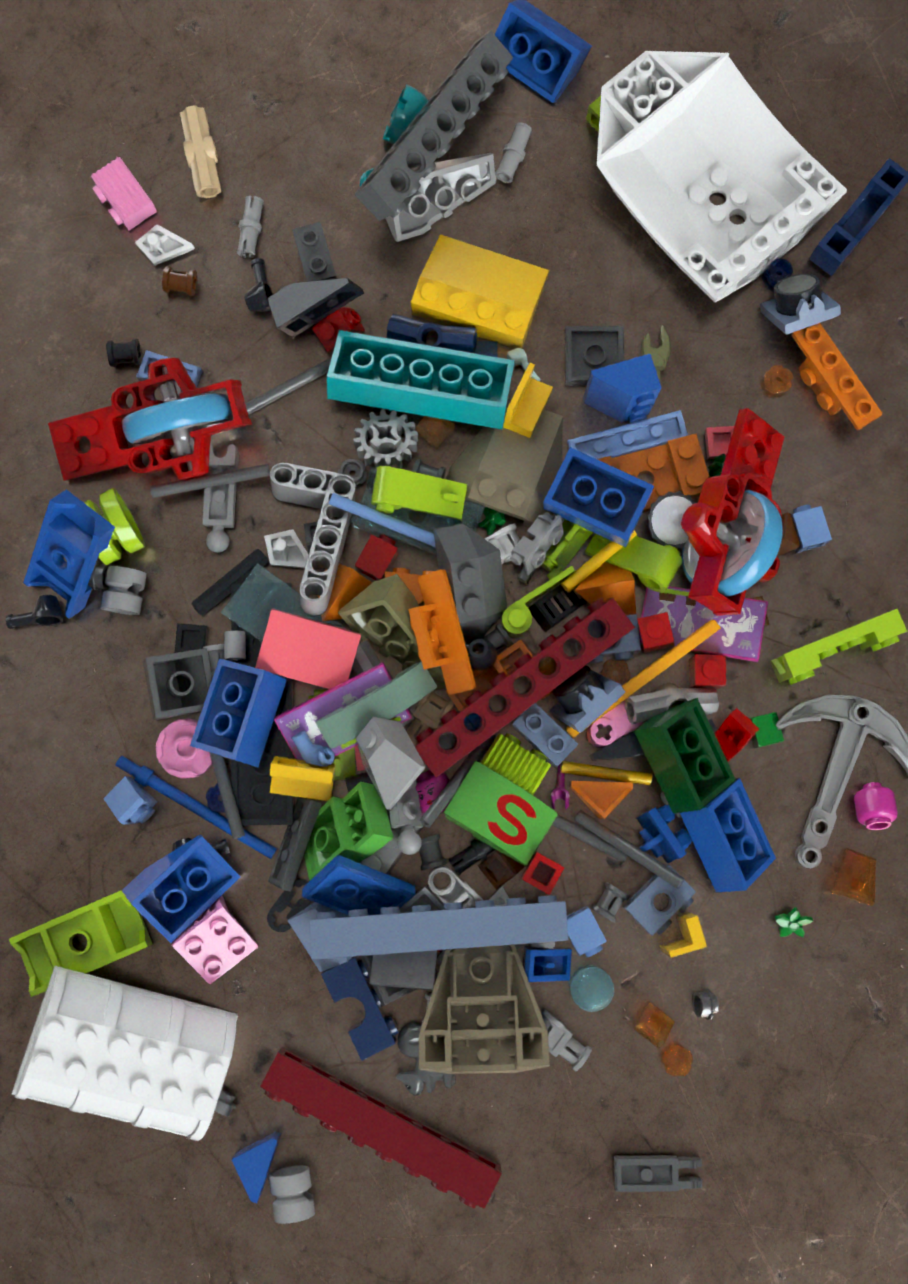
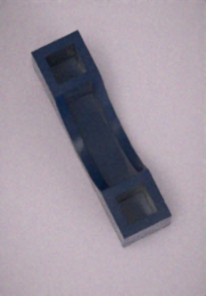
[809,158,908,276]

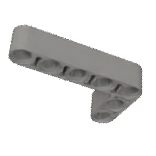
[270,463,355,616]

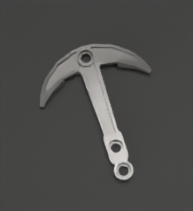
[775,695,908,869]

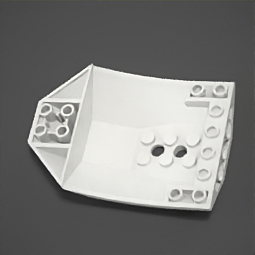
[597,51,847,303]

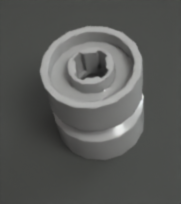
[100,566,147,615]
[268,1165,316,1224]

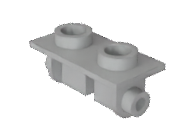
[510,512,563,575]

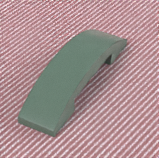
[315,661,437,749]

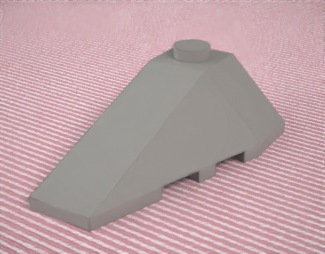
[385,153,496,242]

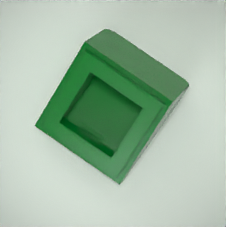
[750,712,784,748]

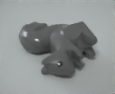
[395,1022,456,1096]

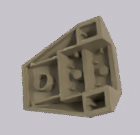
[446,397,563,528]
[419,944,550,1074]

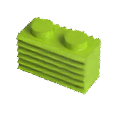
[481,733,551,795]

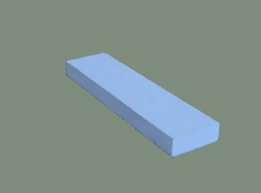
[567,410,688,459]

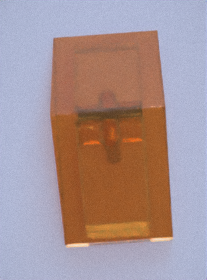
[831,848,876,906]

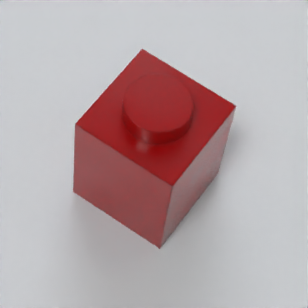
[354,534,399,581]
[637,612,675,653]
[689,654,726,689]
[521,852,565,895]

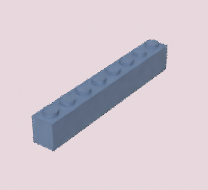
[310,895,569,959]

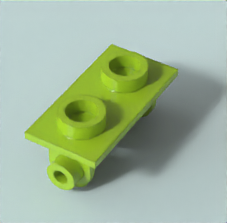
[541,519,593,572]

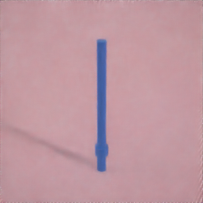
[115,756,277,859]

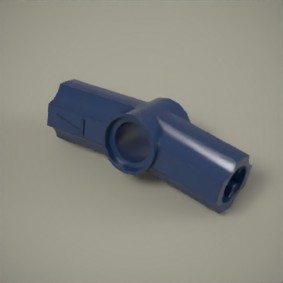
[386,313,478,354]

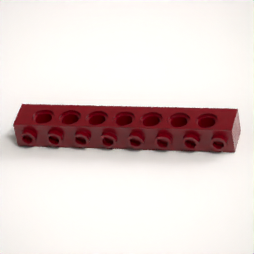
[414,597,635,778]

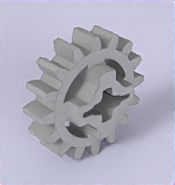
[353,409,418,470]

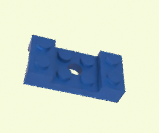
[23,489,115,619]

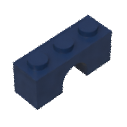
[321,956,399,1061]

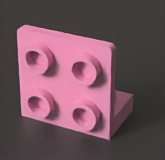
[171,895,258,984]

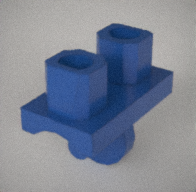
[637,805,692,864]

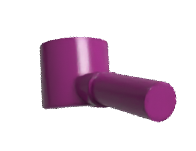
[551,765,569,809]

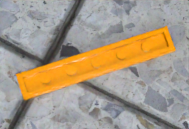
[566,619,721,738]

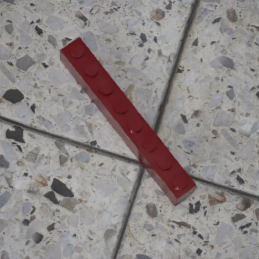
[260,1047,502,1209]

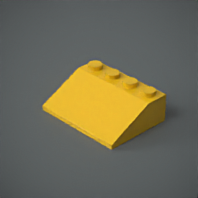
[411,234,549,349]

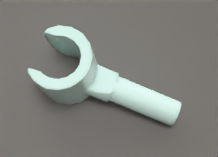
[506,348,541,381]

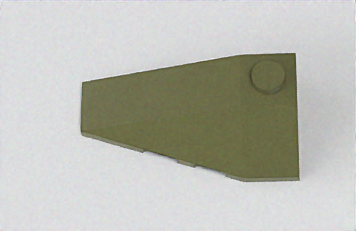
[338,574,446,690]

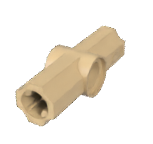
[180,105,222,199]

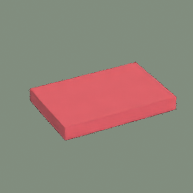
[255,608,361,689]

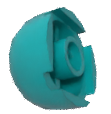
[382,84,428,145]

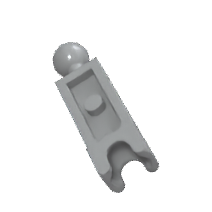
[203,444,239,553]
[389,780,423,855]

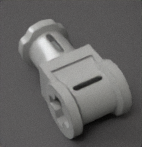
[542,1009,592,1071]

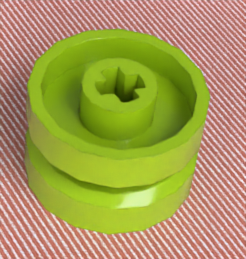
[84,488,146,566]

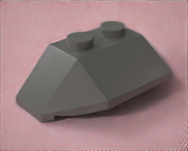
[433,524,507,643]

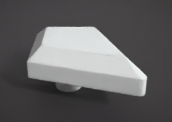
[135,224,194,265]
[264,529,309,569]

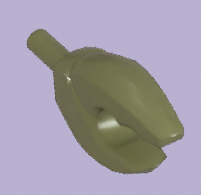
[641,325,671,384]

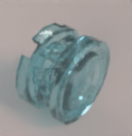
[569,965,614,1012]

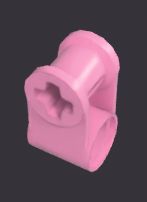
[586,697,645,748]

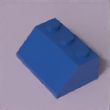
[495,0,592,103]
[583,354,662,423]
[190,658,287,767]
[680,778,776,893]

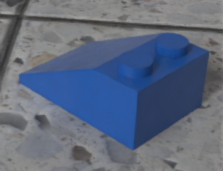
[122,834,240,943]

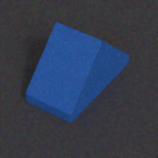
[523,945,572,982]
[231,1132,282,1203]

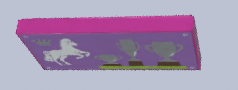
[639,586,768,662]
[274,662,412,760]

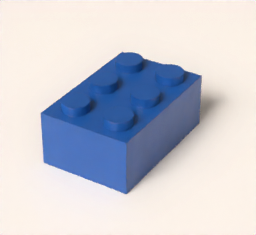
[543,447,654,547]

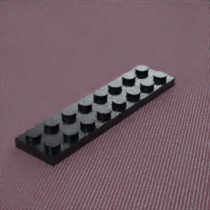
[231,583,294,826]

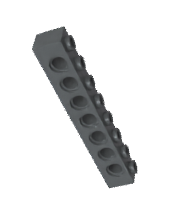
[354,31,513,221]

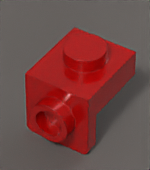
[312,307,365,352]
[714,708,759,762]

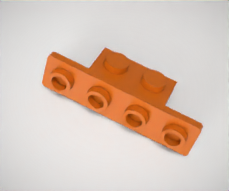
[791,323,882,430]
[408,569,476,695]

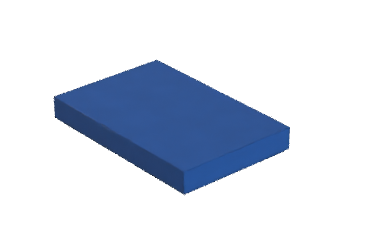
[302,855,416,915]

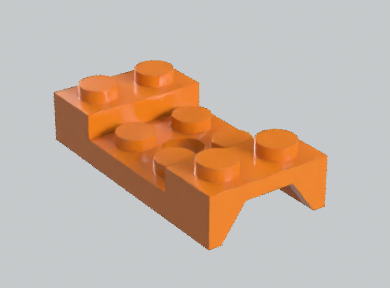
[597,433,709,512]

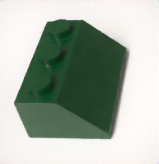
[634,698,736,813]

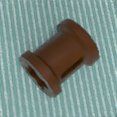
[162,266,197,296]

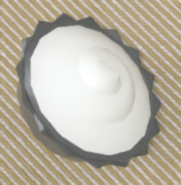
[647,491,697,549]

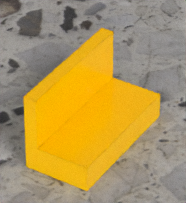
[503,363,553,438]
[269,756,336,801]
[660,911,707,958]

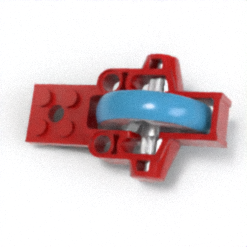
[48,357,252,481]
[681,408,784,616]

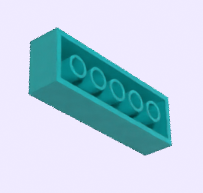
[327,330,515,429]

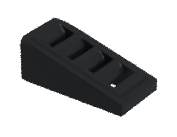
[528,584,587,632]

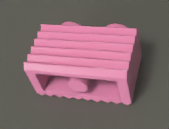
[91,157,157,231]

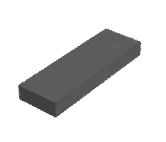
[268,797,322,892]

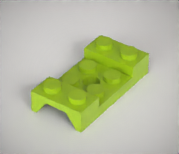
[770,609,907,685]
[9,890,153,997]

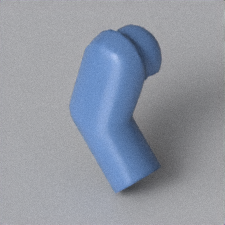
[292,731,335,766]

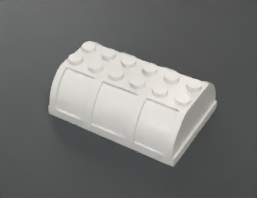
[12,966,238,1141]

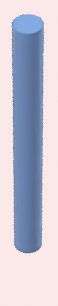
[329,493,436,548]

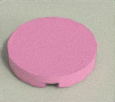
[156,718,213,779]

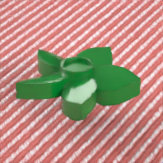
[478,507,506,536]
[775,907,813,937]

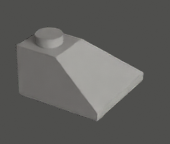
[356,717,426,810]

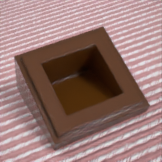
[777,512,800,555]
[477,850,524,890]

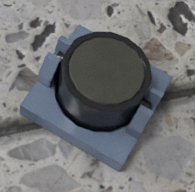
[760,274,841,335]
[549,665,625,733]

